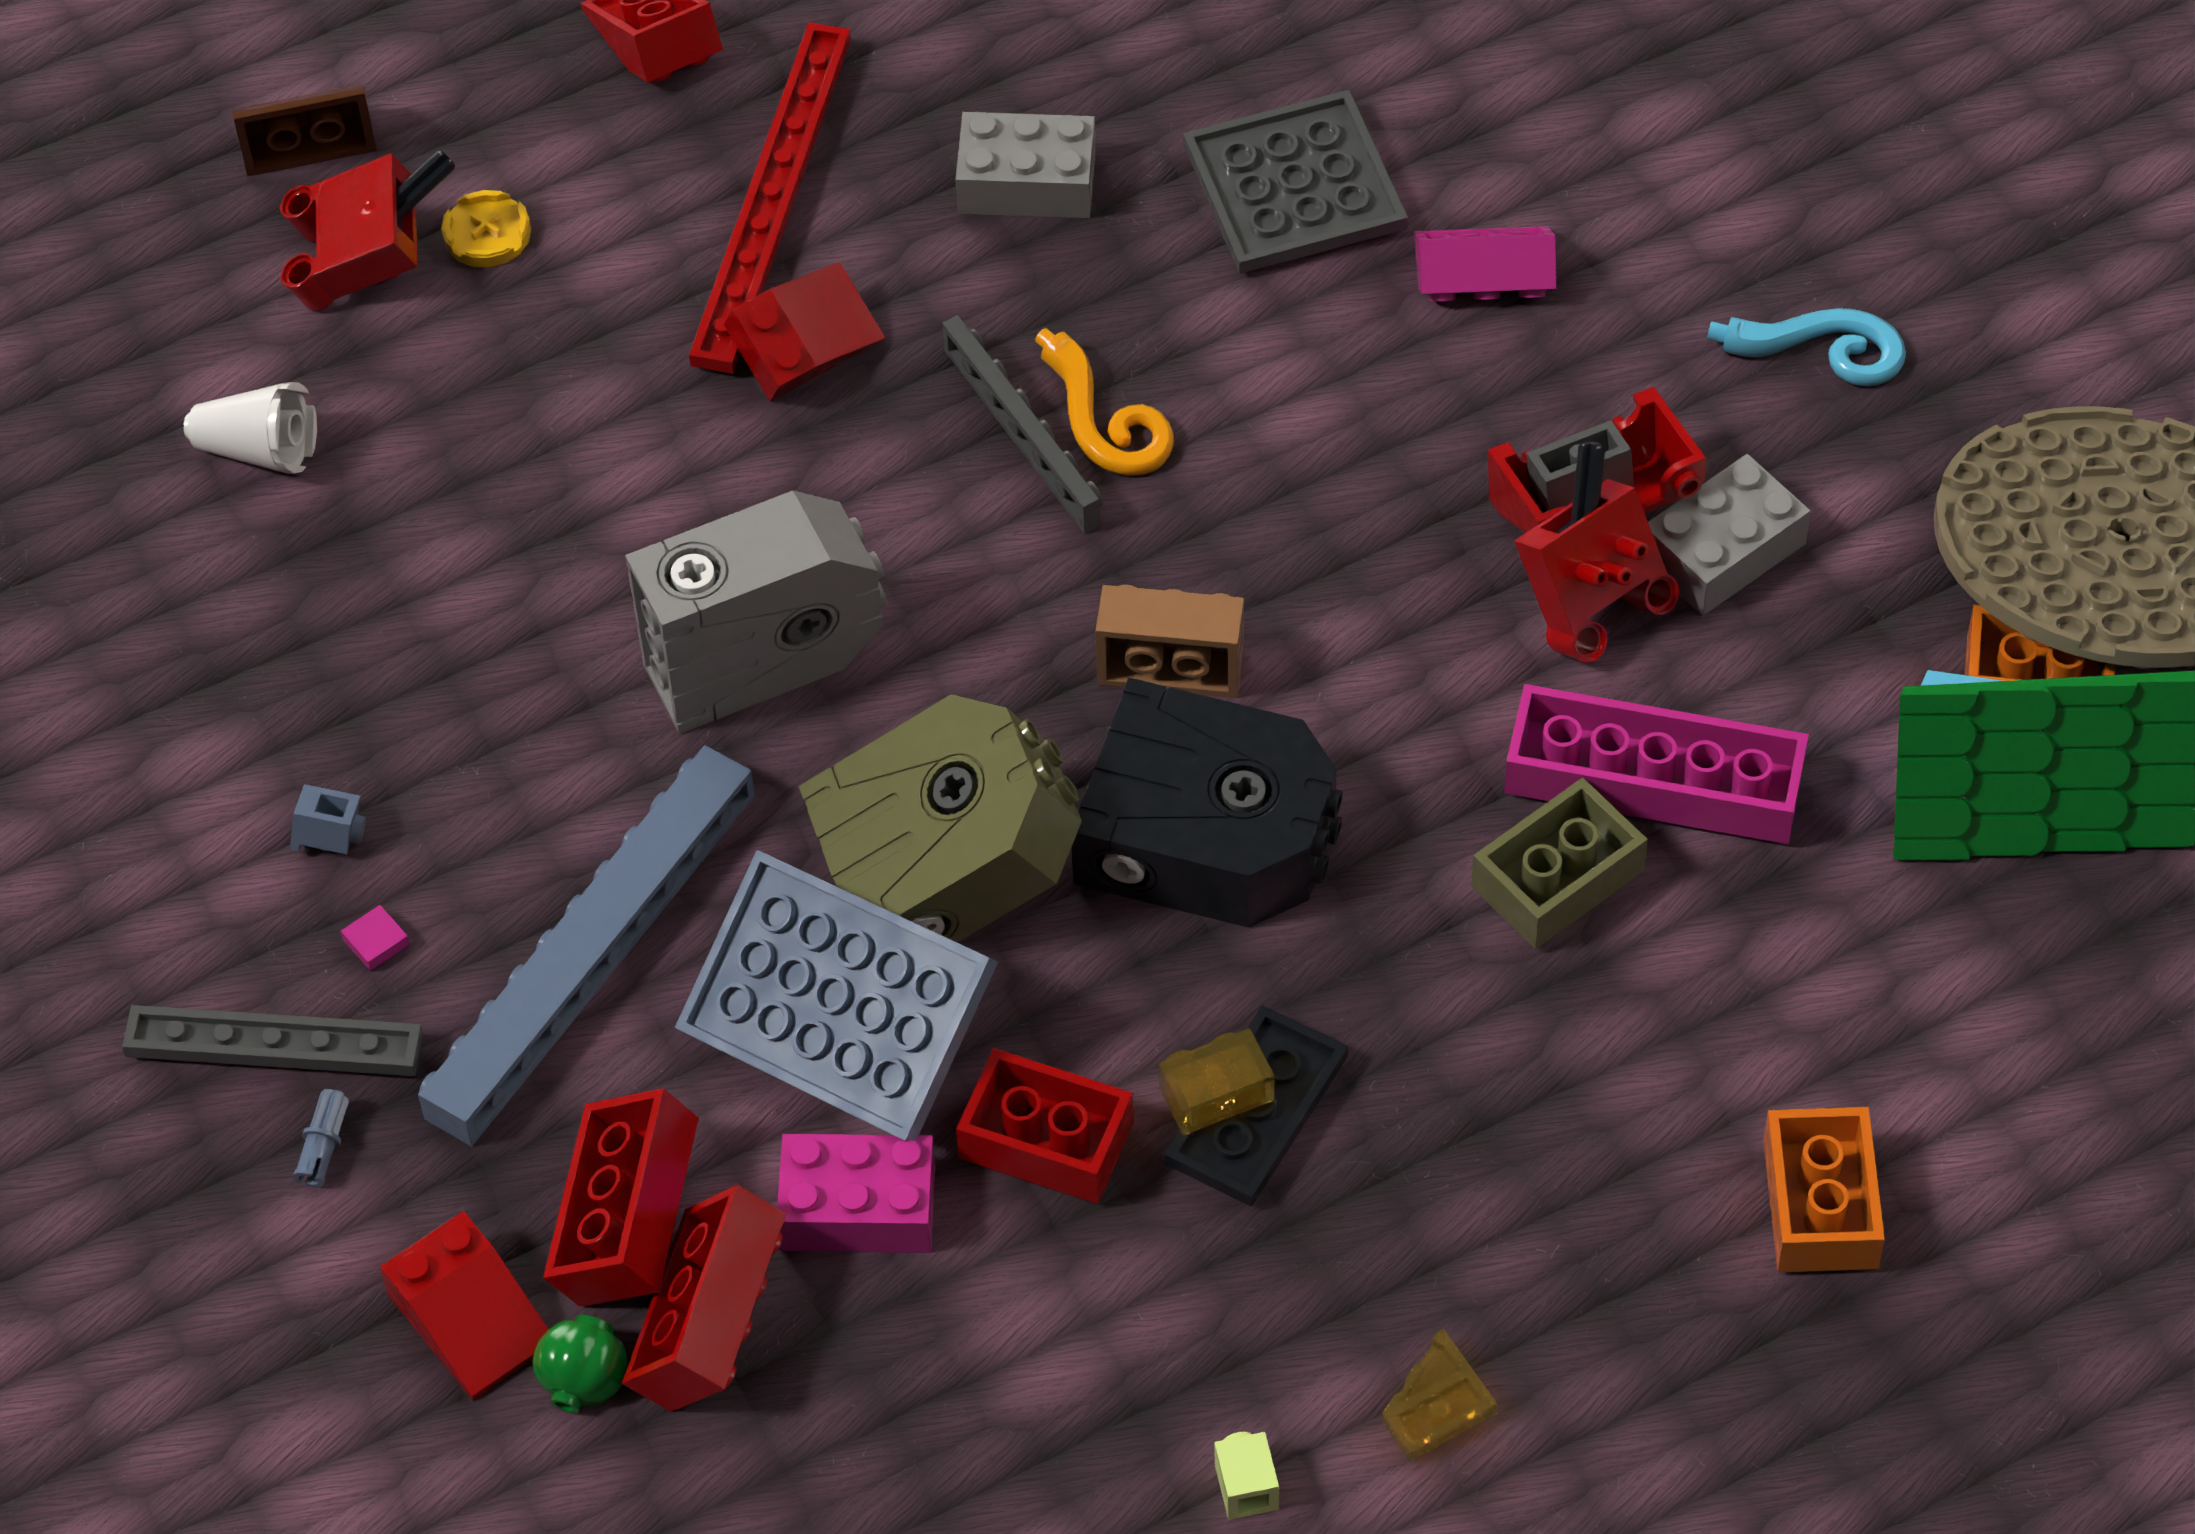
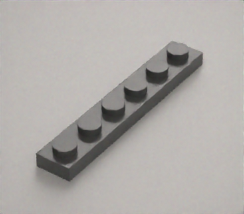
[942,315,1103,535]
[122,1005,423,1076]

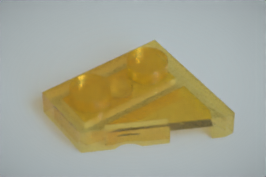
[1382,1329,1497,1461]

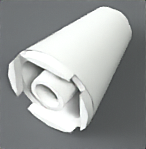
[184,382,317,474]

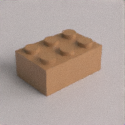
[1095,585,1244,698]

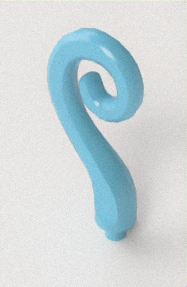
[1707,308,1906,387]

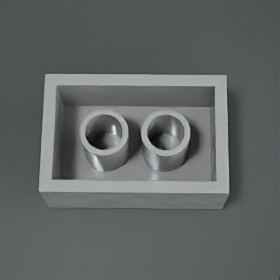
[955,112,1096,219]
[1648,454,1811,616]

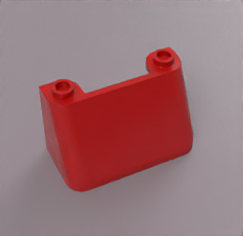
[1488,387,1706,533]

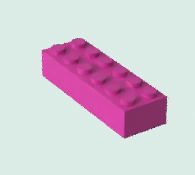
[1504,684,1809,844]

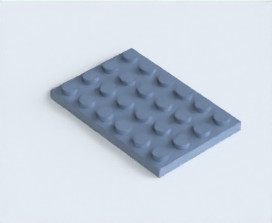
[675,850,998,1141]

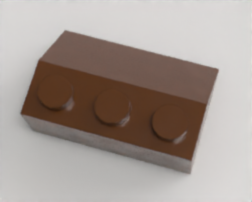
[232,84,377,177]

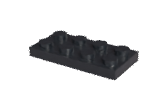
[1164,1005,1348,1207]

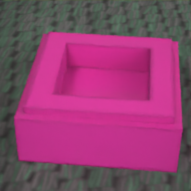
[340,905,410,971]

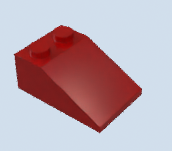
[580,0,723,83]
[724,262,885,401]
[380,1211,549,1401]

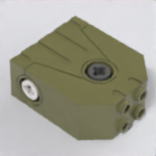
[798,694,1082,942]

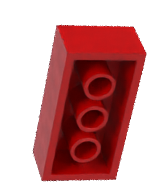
[543,1088,699,1307]
[622,1184,786,1412]

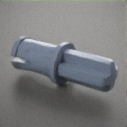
[293,1089,349,1188]

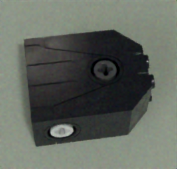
[1071,677,1343,928]

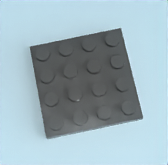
[1183,89,1408,274]

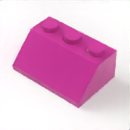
[1414,226,1556,301]

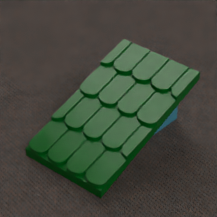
[1893,670,2195,860]

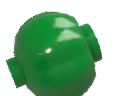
[533,1315,629,1414]

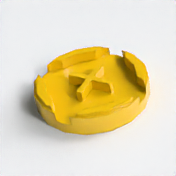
[441,190,531,268]

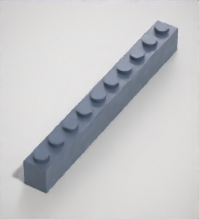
[418,745,755,1147]

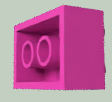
[777,1134,936,1253]

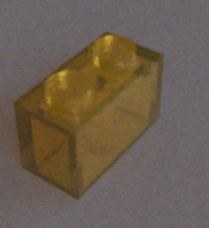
[1158,1028,1274,1135]

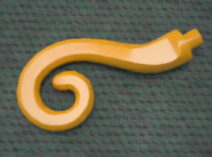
[1035,328,1174,476]

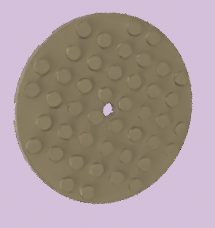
[1934,406,2195,669]

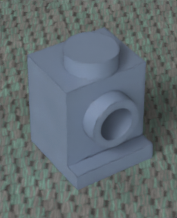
[290,784,366,854]

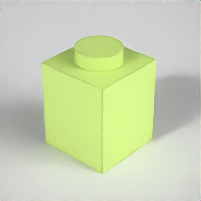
[1214,1432,1279,1520]

